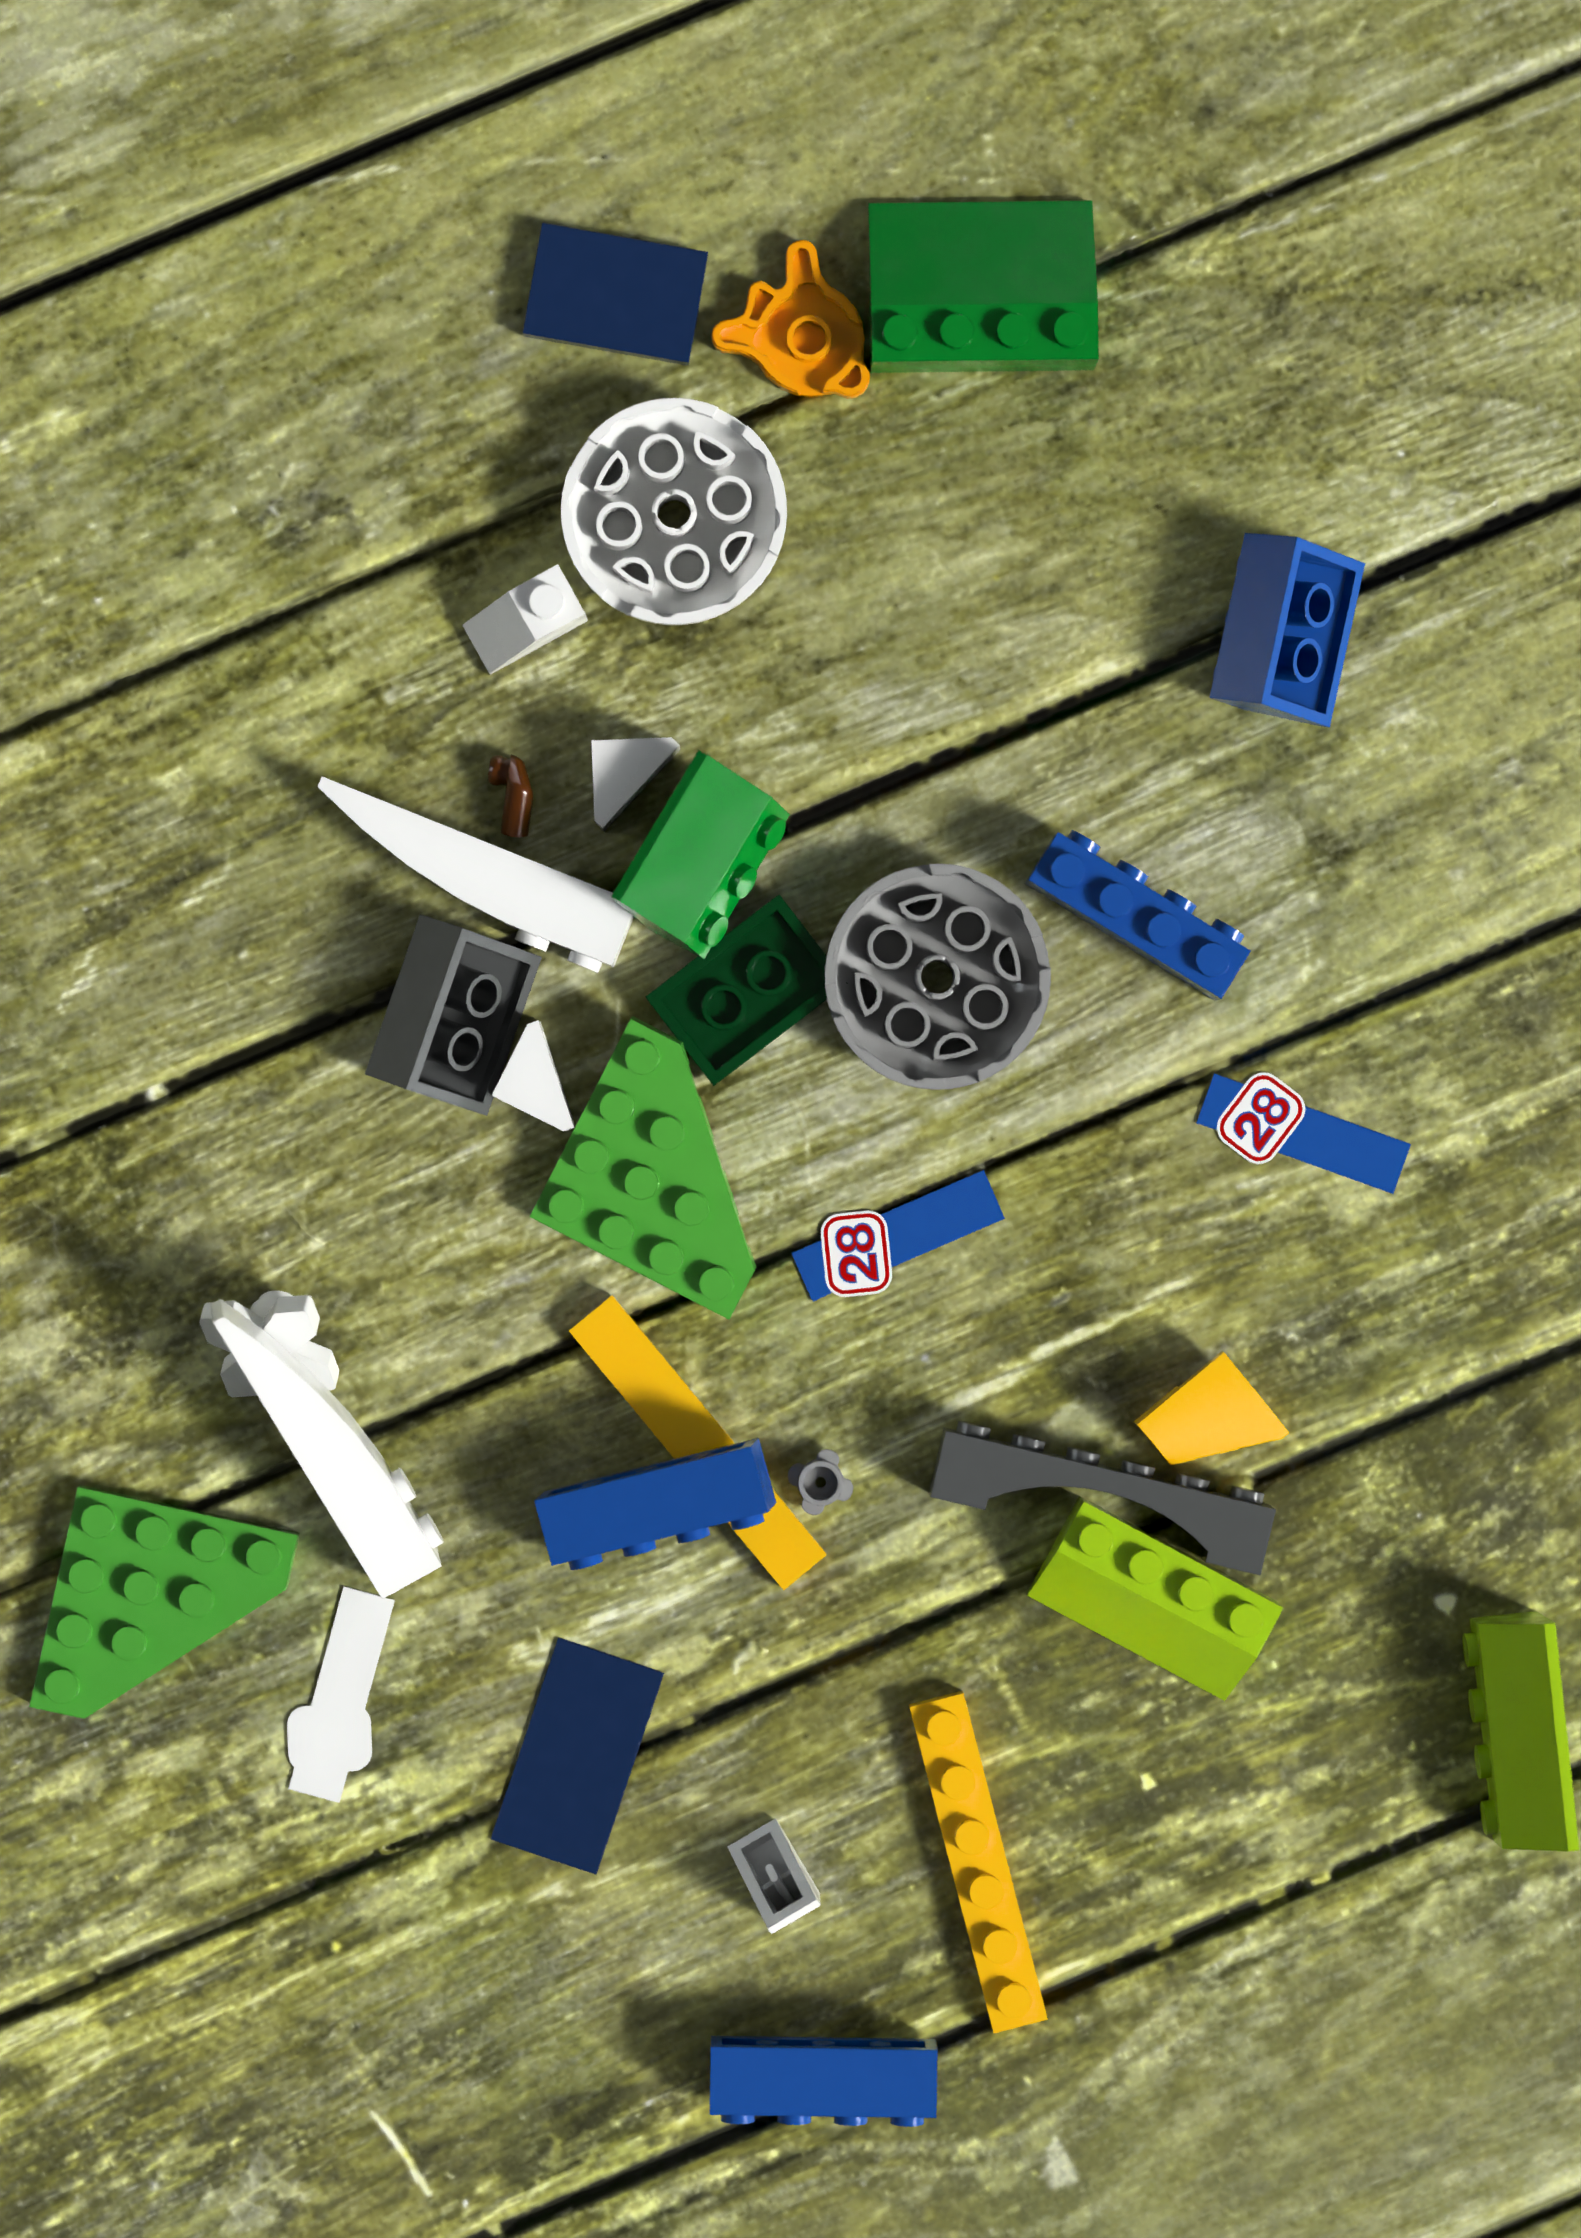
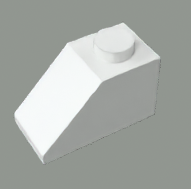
[462,564,588,675]

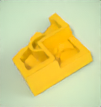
[1134,1351,1289,1465]

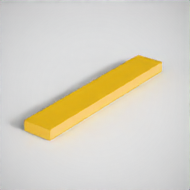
[569,1295,827,1591]

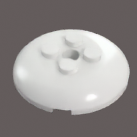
[561,398,787,625]

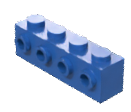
[1025,830,1251,1001]
[534,1438,776,1570]
[710,2036,938,2127]

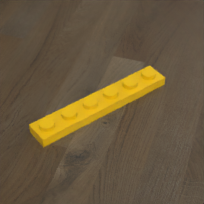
[909,1691,1048,2034]

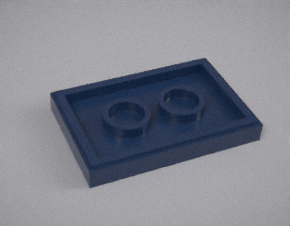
[523,223,708,366]

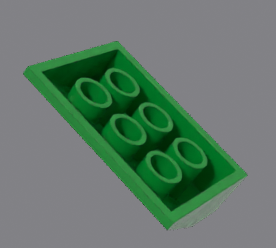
[868,201,1099,373]

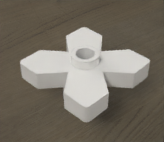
[199,1290,339,1397]

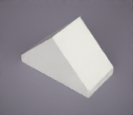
[591,737,681,832]
[492,1020,576,1131]
[727,1818,821,1934]

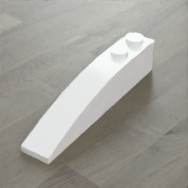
[318,777,634,973]
[210,1299,444,1599]

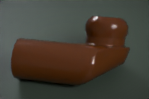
[488,754,533,838]

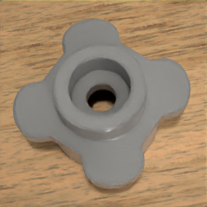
[788,1449,853,1515]

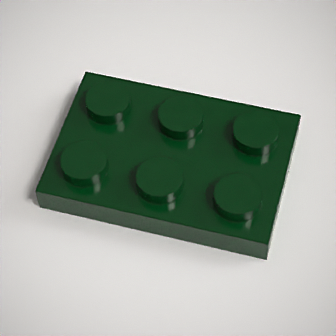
[645,894,848,1086]

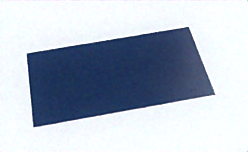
[491,1638,664,1875]

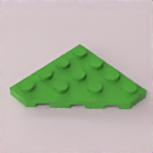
[530,1016,756,1319]
[29,1485,300,1719]

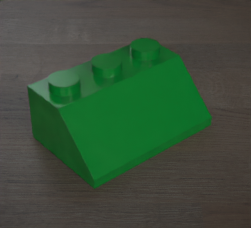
[611,750,790,959]

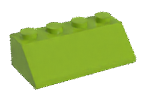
[1026,1496,1283,1701]
[1463,1611,1579,1852]

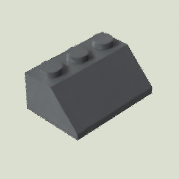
[365,914,542,1116]

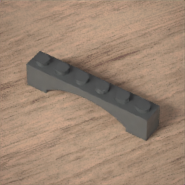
[928,1421,1276,1575]

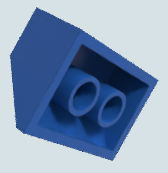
[1209,533,1365,728]

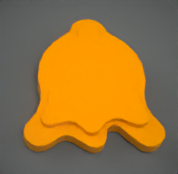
[711,240,870,399]

